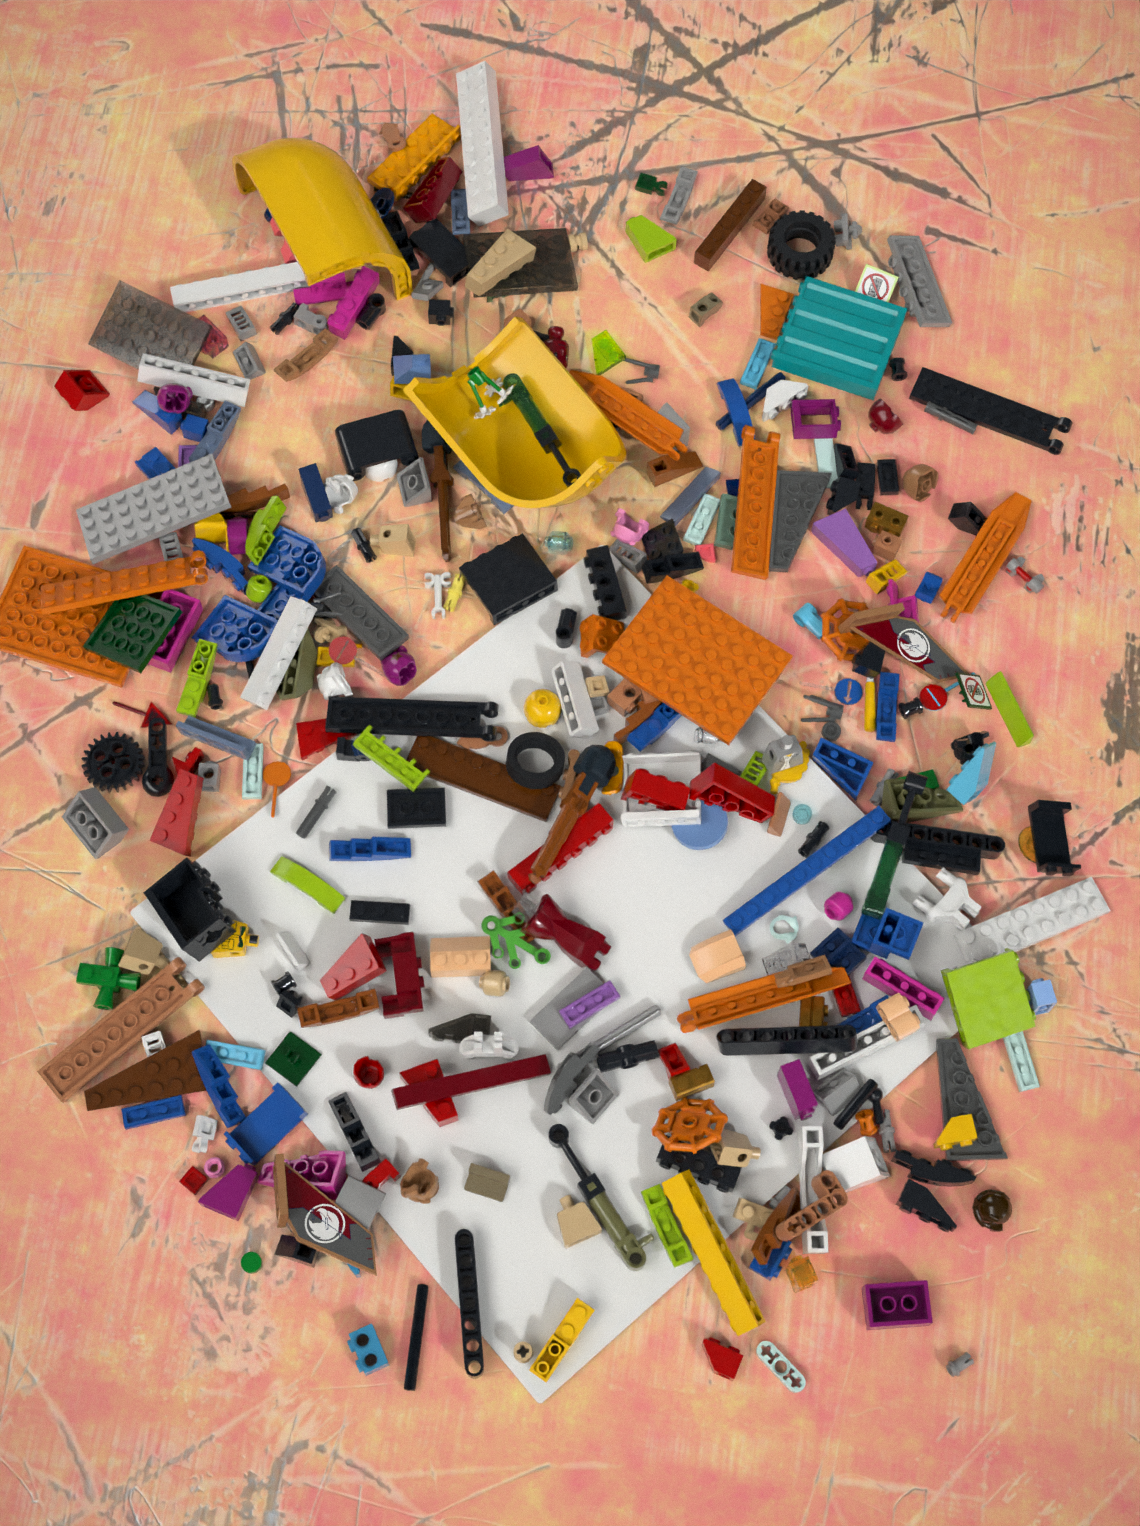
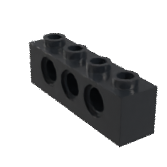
[583,545,627,620]
[656,1135,742,1193]

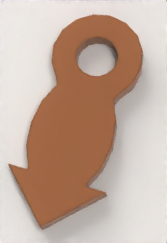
[379,123,406,152]
[457,726,508,751]

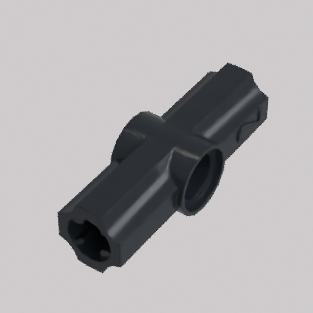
[596,1040,659,1073]

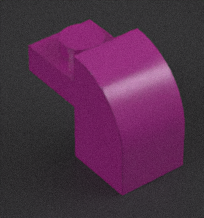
[227,517,249,555]

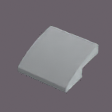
[335,1175,386,1230]

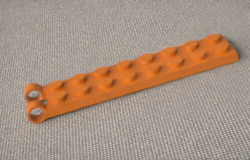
[731,425,780,580]
[41,550,208,615]

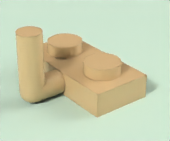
[732,1197,774,1241]

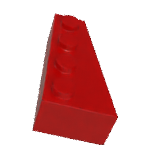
[149,769,204,857]

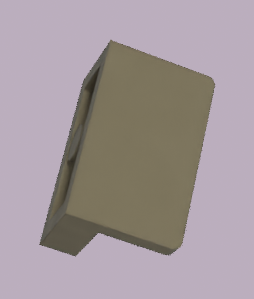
[464,1163,510,1202]

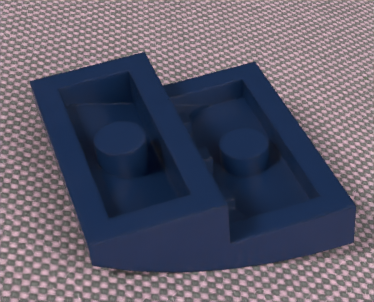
[810,927,867,976]

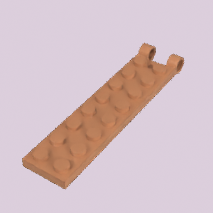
[37,957,205,1103]

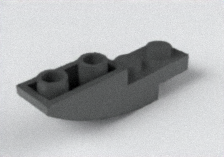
[544,1042,600,1115]

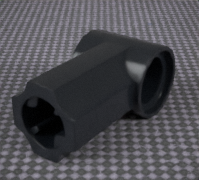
[356,293,386,330]
[556,608,577,648]

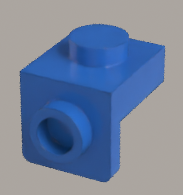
[915,572,943,604]

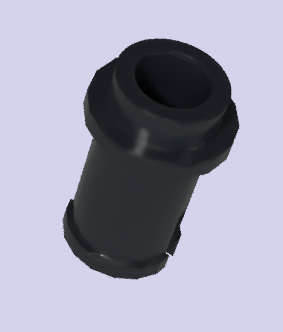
[206,684,223,710]

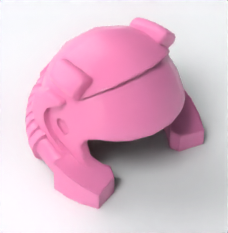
[610,508,650,546]

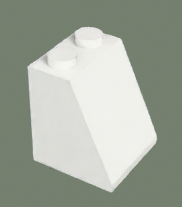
[822,1136,891,1193]

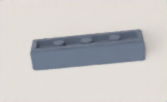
[660,467,721,526]

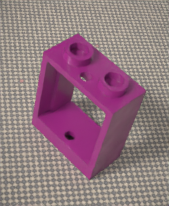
[790,399,841,439]

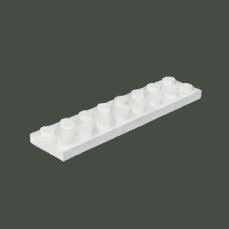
[953,877,1111,962]

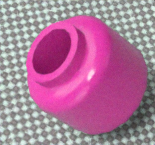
[824,891,854,921]

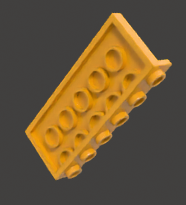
[367,113,461,201]

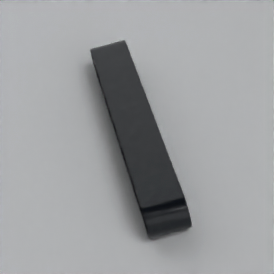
[870,821,1005,860]
[716,1025,858,1056]
[455,1229,484,1379]

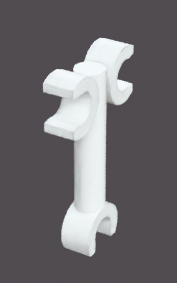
[425,572,451,619]

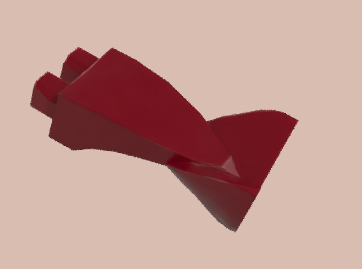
[520,894,611,971]

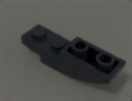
[891,1150,976,1187]

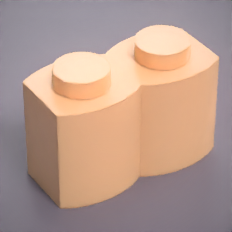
[876,993,920,1042]

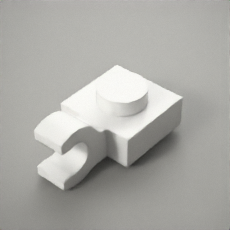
[192,1115,218,1153]

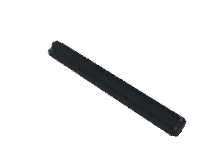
[404,1284,428,1391]

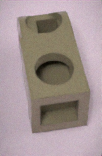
[689,293,723,327]

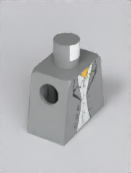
[762,735,803,775]

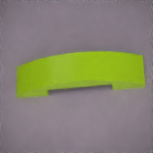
[270,856,345,914]
[641,1184,693,1268]

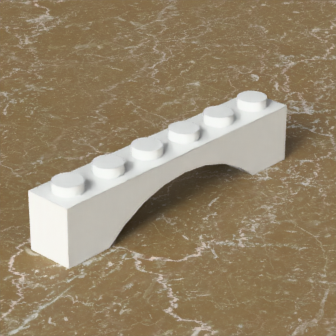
[797,1126,829,1254]

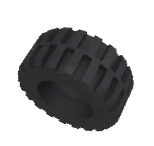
[767,210,836,280]

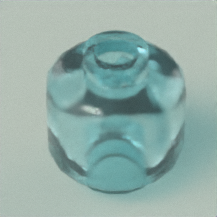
[545,531,573,555]

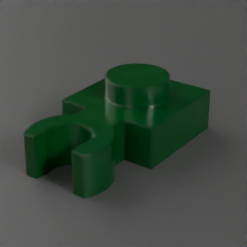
[635,173,668,196]

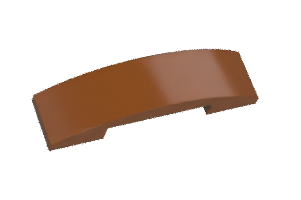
[297,989,380,1028]

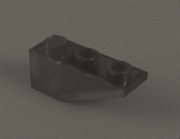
[428,1013,492,1044]

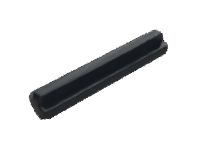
[833,1079,878,1130]

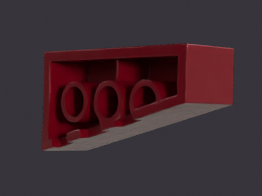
[403,156,463,223]

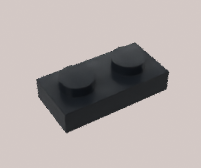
[876,459,899,496]

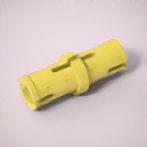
[443,574,466,612]

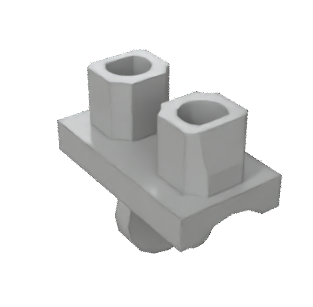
[834,213,862,250]

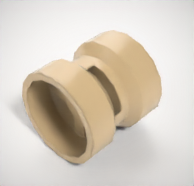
[568,232,588,252]

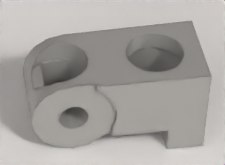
[293,303,328,335]

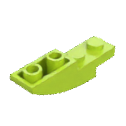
[245,496,287,566]
[176,639,218,718]

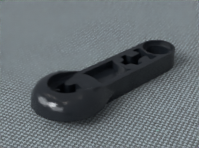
[142,718,174,797]

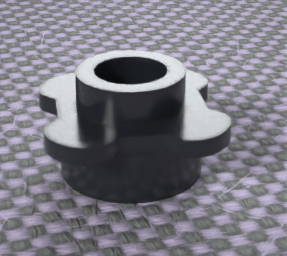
[769,1116,793,1140]

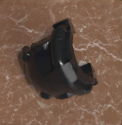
[950,731,989,765]

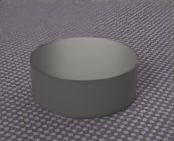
[821,722,841,742]

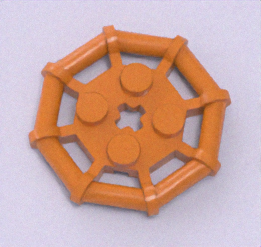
[821,598,869,661]
[651,1097,728,1154]

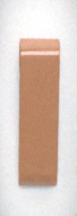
[776,1170,848,1241]

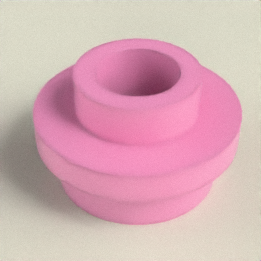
[204,1157,225,1178]

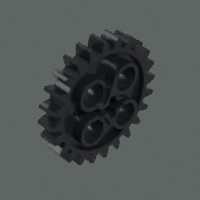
[81,732,145,793]

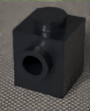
[428,299,454,326]

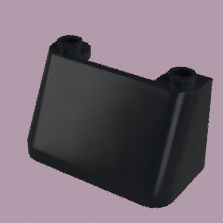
[335,410,419,481]

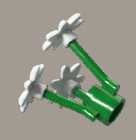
[467,366,513,419]

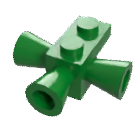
[76,947,141,1010]

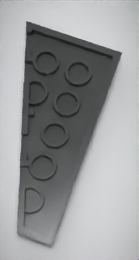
[936,1038,1008,1161]

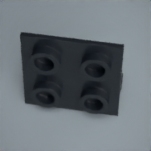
[641,519,684,560]

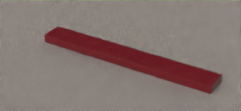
[391,1054,551,1110]

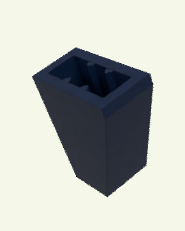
[298,463,333,523]

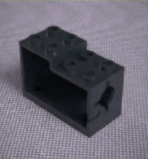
[143,857,236,962]

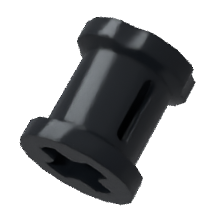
[889,357,908,381]
[899,697,923,719]
[271,971,297,996]

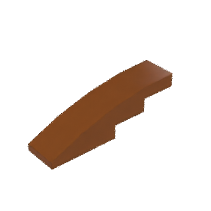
[219,483,290,514]
[613,700,663,745]
[477,870,535,943]
[751,1187,801,1265]

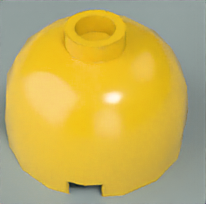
[524,689,562,728]

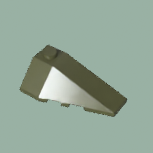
[881,779,963,823]

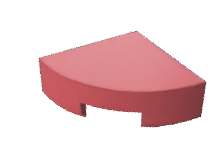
[695,543,716,563]

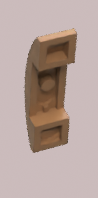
[274,328,338,382]

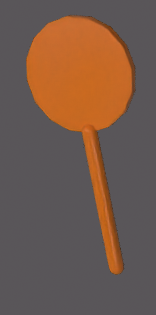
[263,761,291,818]

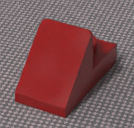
[172,747,204,775]
[658,1043,690,1079]

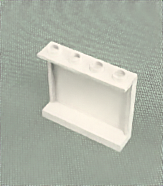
[621,751,701,827]

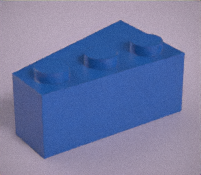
[812,738,874,801]

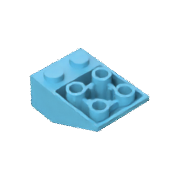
[946,741,996,805]

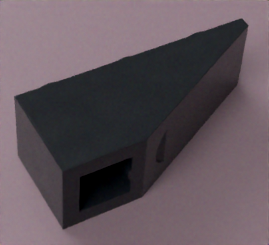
[896,1179,957,1232]

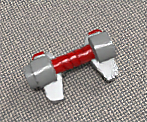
[1006,557,1044,594]

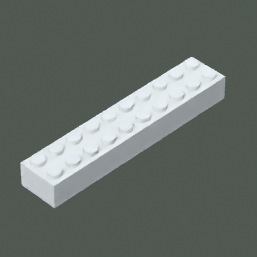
[456,61,509,227]

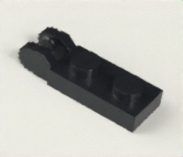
[856,462,876,510]

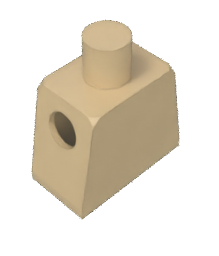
[370,524,416,557]
[118,928,170,975]
[709,1128,761,1167]
[557,1195,602,1249]

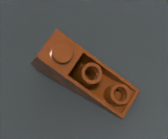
[646,451,703,487]

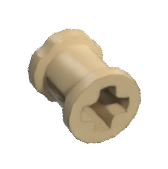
[513,1342,532,1363]

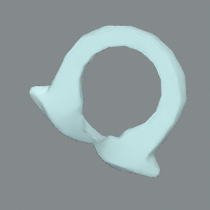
[770,915,799,944]

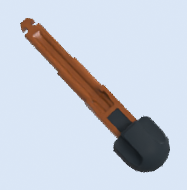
[528,745,616,884]

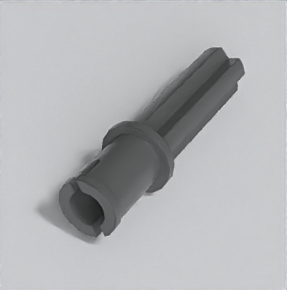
[296,786,337,839]

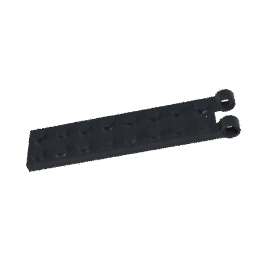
[909,367,1073,455]
[325,697,499,742]

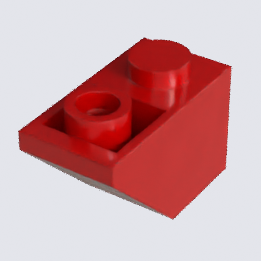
[701,1337,744,1382]

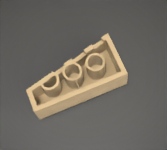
[465,229,536,296]

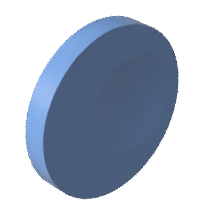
[672,800,728,850]

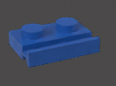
[135,447,176,479]

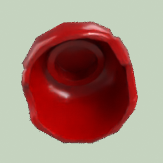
[353,1056,384,1089]

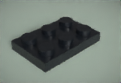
[387,787,446,829]

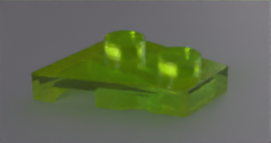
[591,330,626,375]

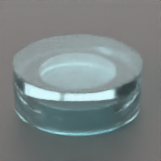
[792,804,812,825]

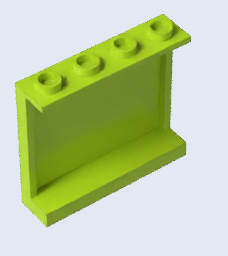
[940,948,1036,1049]

